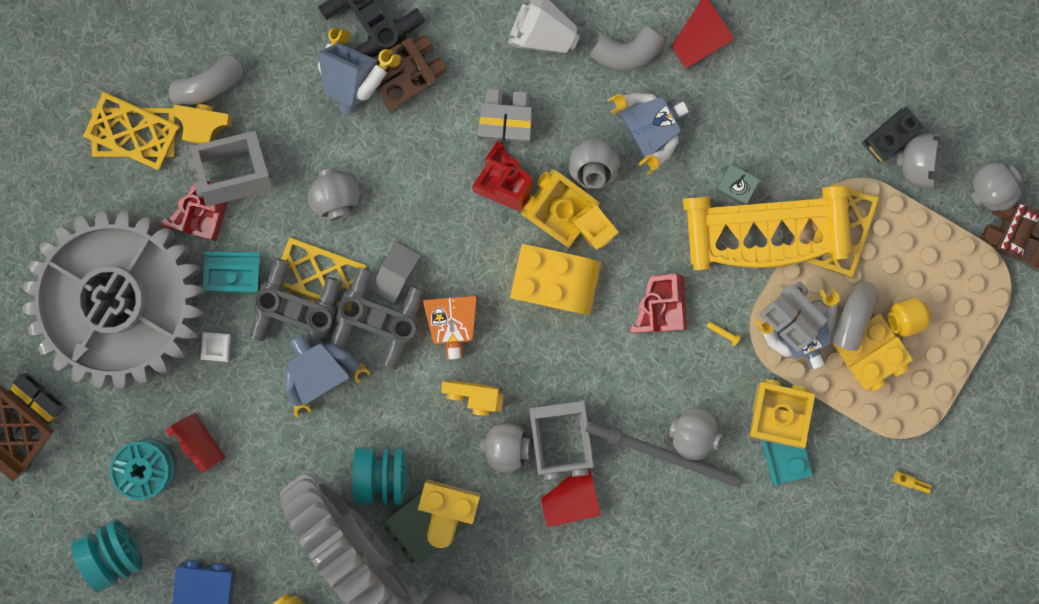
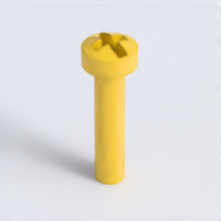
[707,321,741,346]

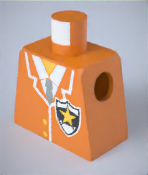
[423,296,477,359]

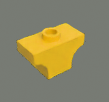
[172,104,233,144]
[571,202,619,250]

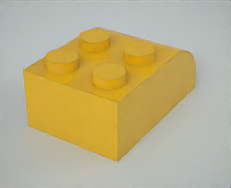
[510,244,602,316]

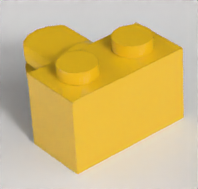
[418,479,481,548]

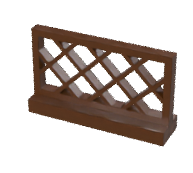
[0,384,54,482]

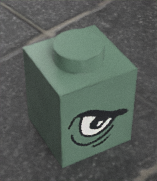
[714,164,760,205]

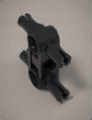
[318,0,426,57]

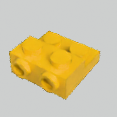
[521,169,600,248]
[832,313,913,392]
[441,379,504,416]
[749,379,815,449]

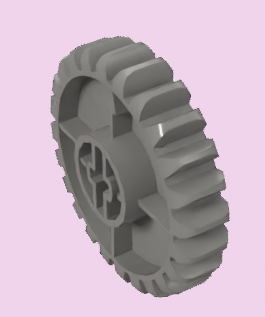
[22,210,206,390]
[280,472,416,604]

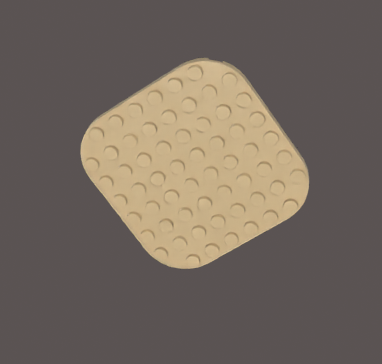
[749,178,1012,439]

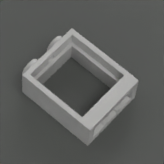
[188,131,271,207]
[529,401,594,481]

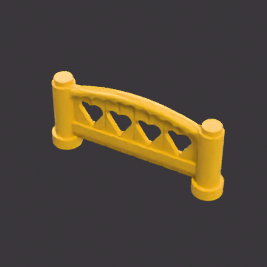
[682,185,851,270]

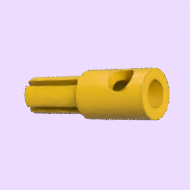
[893,471,932,494]

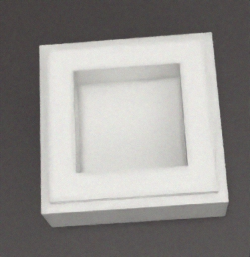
[200,332,231,362]

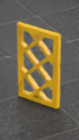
[83,92,180,171]
[91,108,175,157]
[806,183,879,278]
[281,237,367,312]

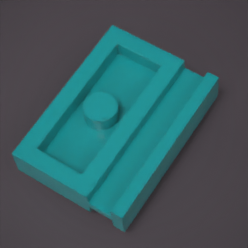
[203,251,261,294]
[761,440,812,486]

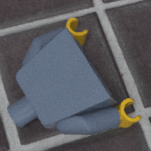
[284,334,370,417]

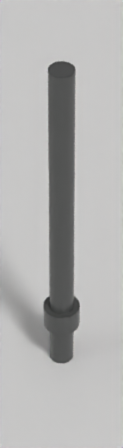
[586,421,741,487]

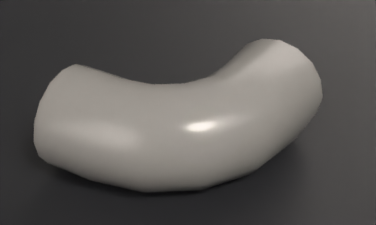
[590,26,666,71]
[169,55,243,106]
[832,282,879,351]

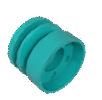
[110,438,177,500]
[353,447,408,506]
[71,519,143,593]

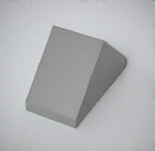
[371,242,421,304]

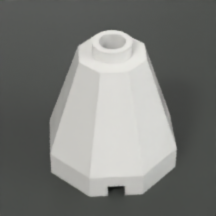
[508,0,579,53]

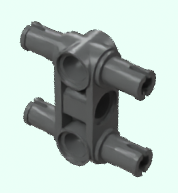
[249,258,342,348]
[330,267,425,369]

